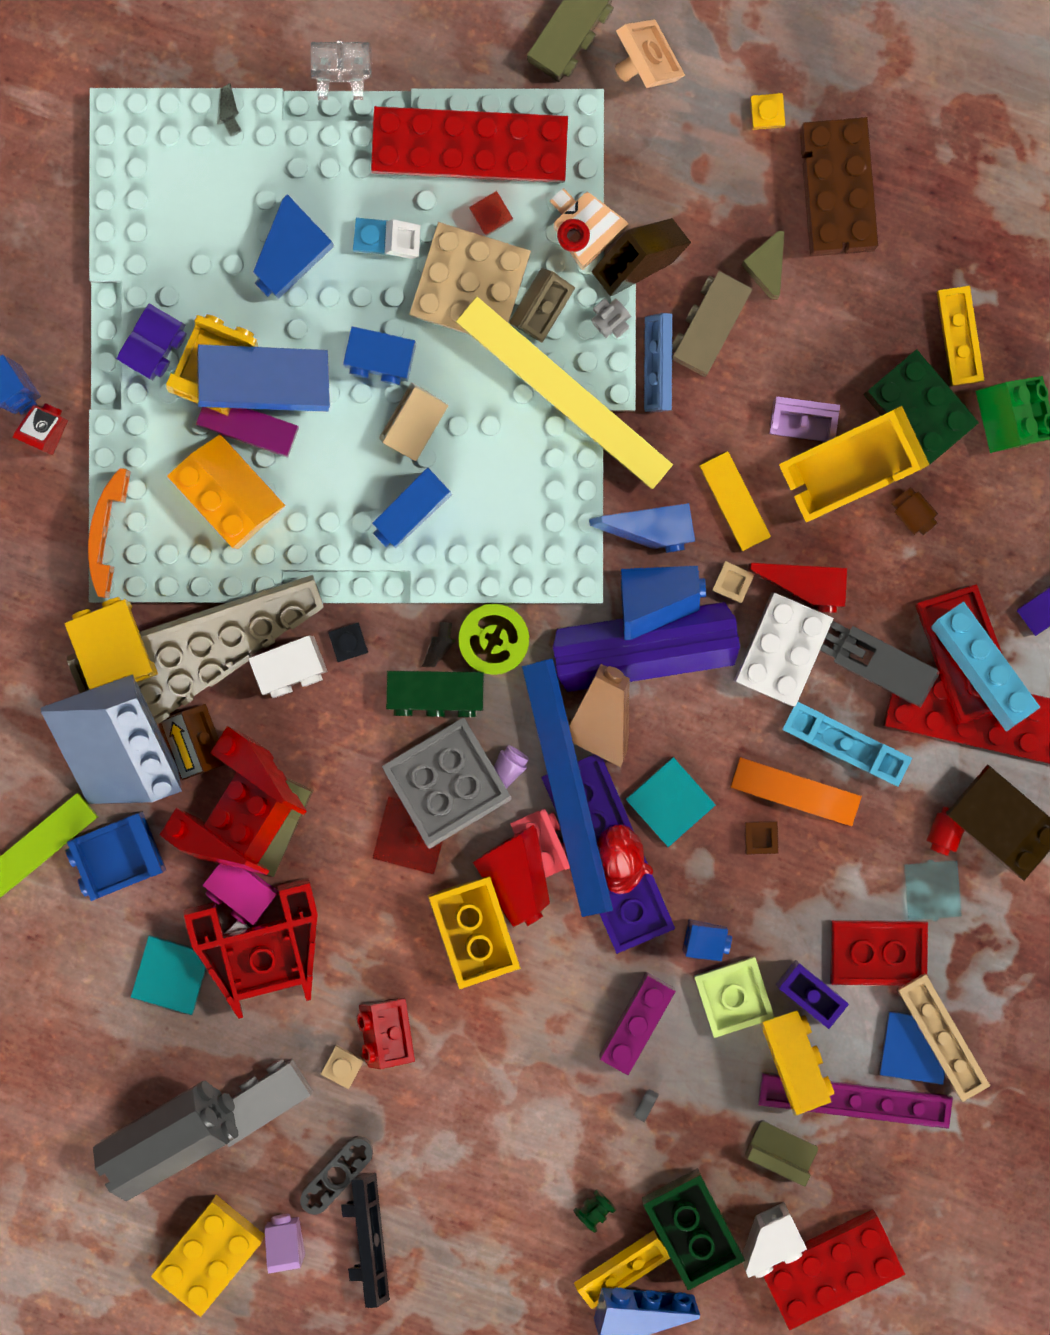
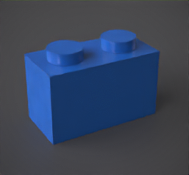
[343,326,416,385]

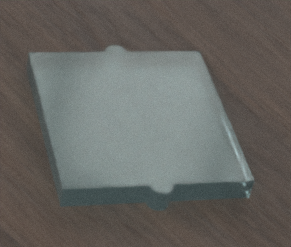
[904,859,962,922]

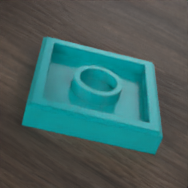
[626,757,716,847]
[131,935,206,1015]

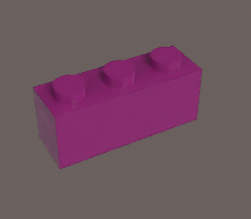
[599,972,676,1075]

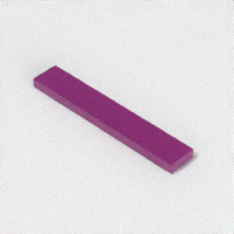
[758,1072,953,1129]

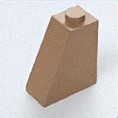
[569,664,630,767]

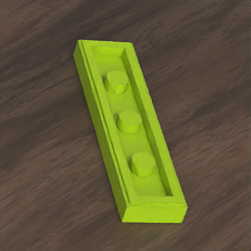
[0,792,99,898]

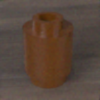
[892,487,938,535]

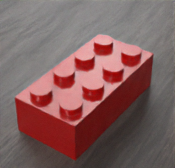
[763,1209,906,1331]

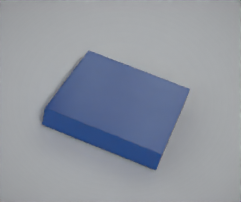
[879,1011,945,1085]

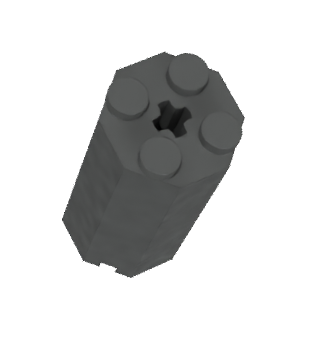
[93,1081,238,1202]

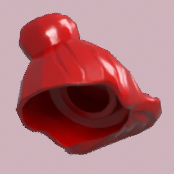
[597,824,653,894]

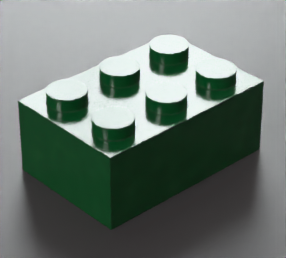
[863,349,979,465]
[642,1168,745,1291]

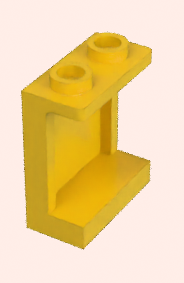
[166,314,258,416]
[64,597,158,690]

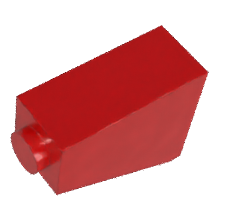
[473,824,550,928]

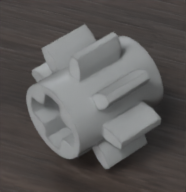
[591,298,631,338]

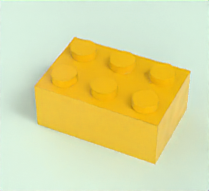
[151,1195,265,1317]

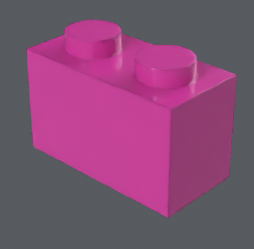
[202,863,279,925]

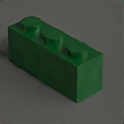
[386,671,484,717]

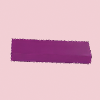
[196,407,299,458]

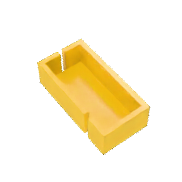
[779,406,929,523]

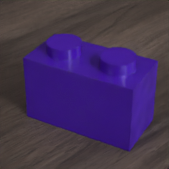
[776,960,849,1029]

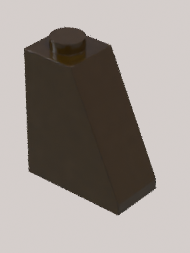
[591,218,691,296]

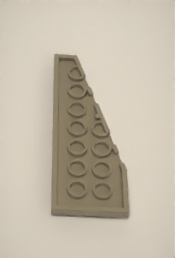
[67,575,324,724]

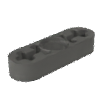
[300,1136,373,1215]

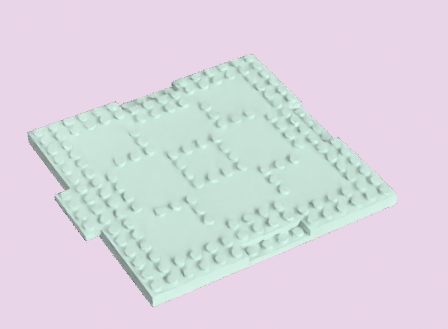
[89,88,636,604]

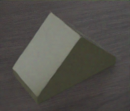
[741,231,784,300]

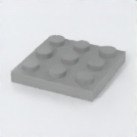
[382,717,512,849]

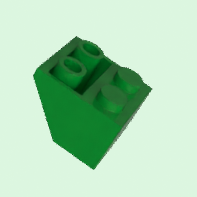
[975,376,1050,453]

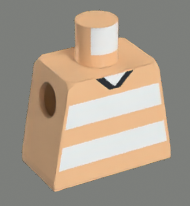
[550,188,629,270]

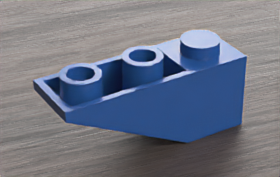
[594,1287,700,1335]

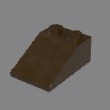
[946,764,1050,881]

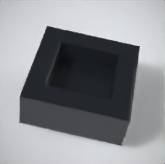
[328,622,369,663]

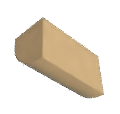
[379,382,449,461]

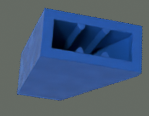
[253,194,334,299]
[372,468,452,548]
[621,566,706,640]

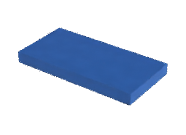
[197,344,330,412]

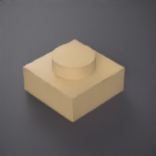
[712,561,755,604]
[321,1045,364,1089]

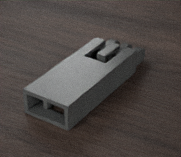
[820,621,940,708]

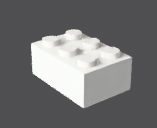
[733,593,834,707]

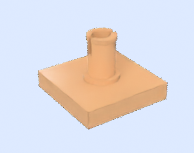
[615,19,685,88]

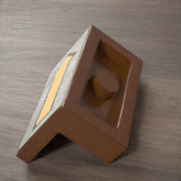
[161,704,225,780]

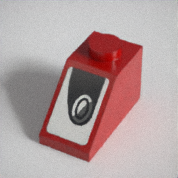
[12,403,68,455]

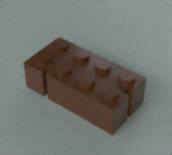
[800,117,878,257]

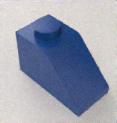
[682,919,732,961]

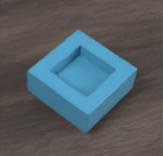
[353,218,387,255]

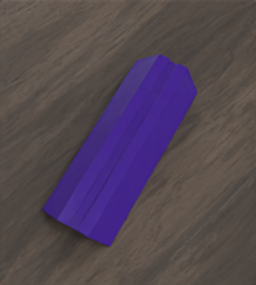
[553,602,740,692]

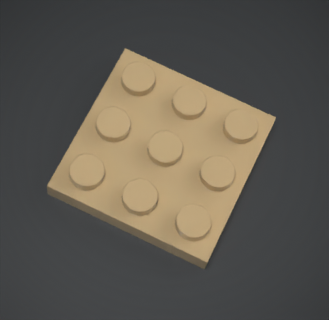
[409,222,531,335]

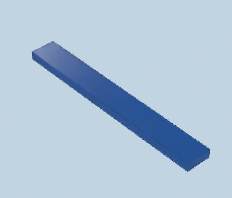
[522,659,613,917]

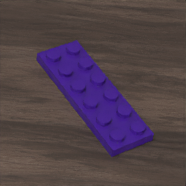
[541,754,675,954]

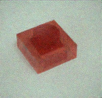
[469,191,513,237]

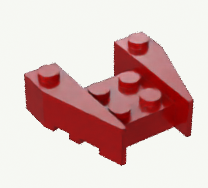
[159,726,307,875]
[184,878,318,1019]

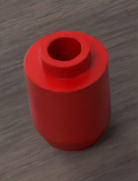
[926,806,965,856]

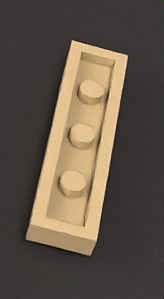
[897,973,990,1102]

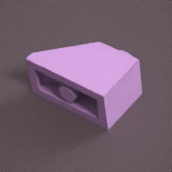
[265,1214,305,1274]

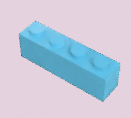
[931,602,1040,732]

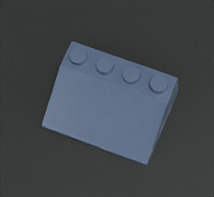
[40,674,182,804]

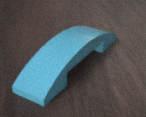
[782,702,912,787]

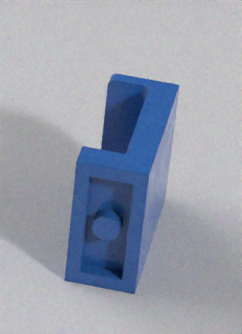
[66,811,166,901]

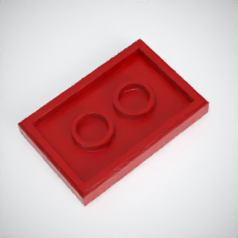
[830,920,928,986]

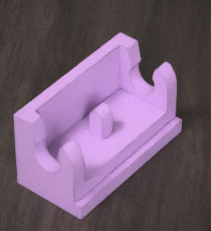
[769,397,840,442]

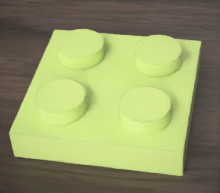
[694,956,775,1038]

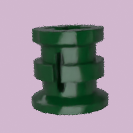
[573,1189,616,1233]

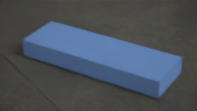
[644,313,672,413]

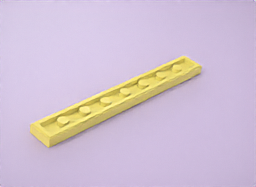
[455,297,673,489]

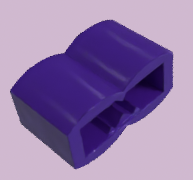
[116,303,187,381]

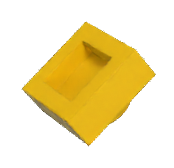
[750,93,785,130]

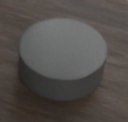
[634,1089,659,1123]

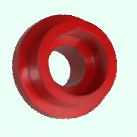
[557,219,590,252]

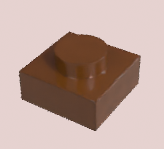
[745,821,779,855]

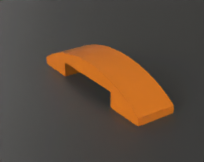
[88,468,131,598]
[730,757,862,826]

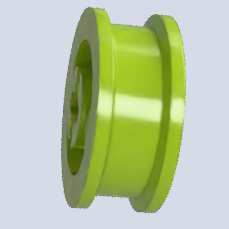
[459,604,529,675]

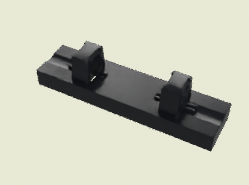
[341,1173,390,1308]

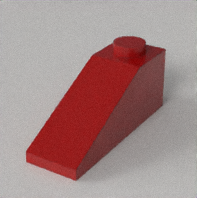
[748,563,847,613]

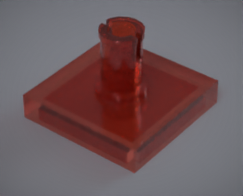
[372,796,443,874]

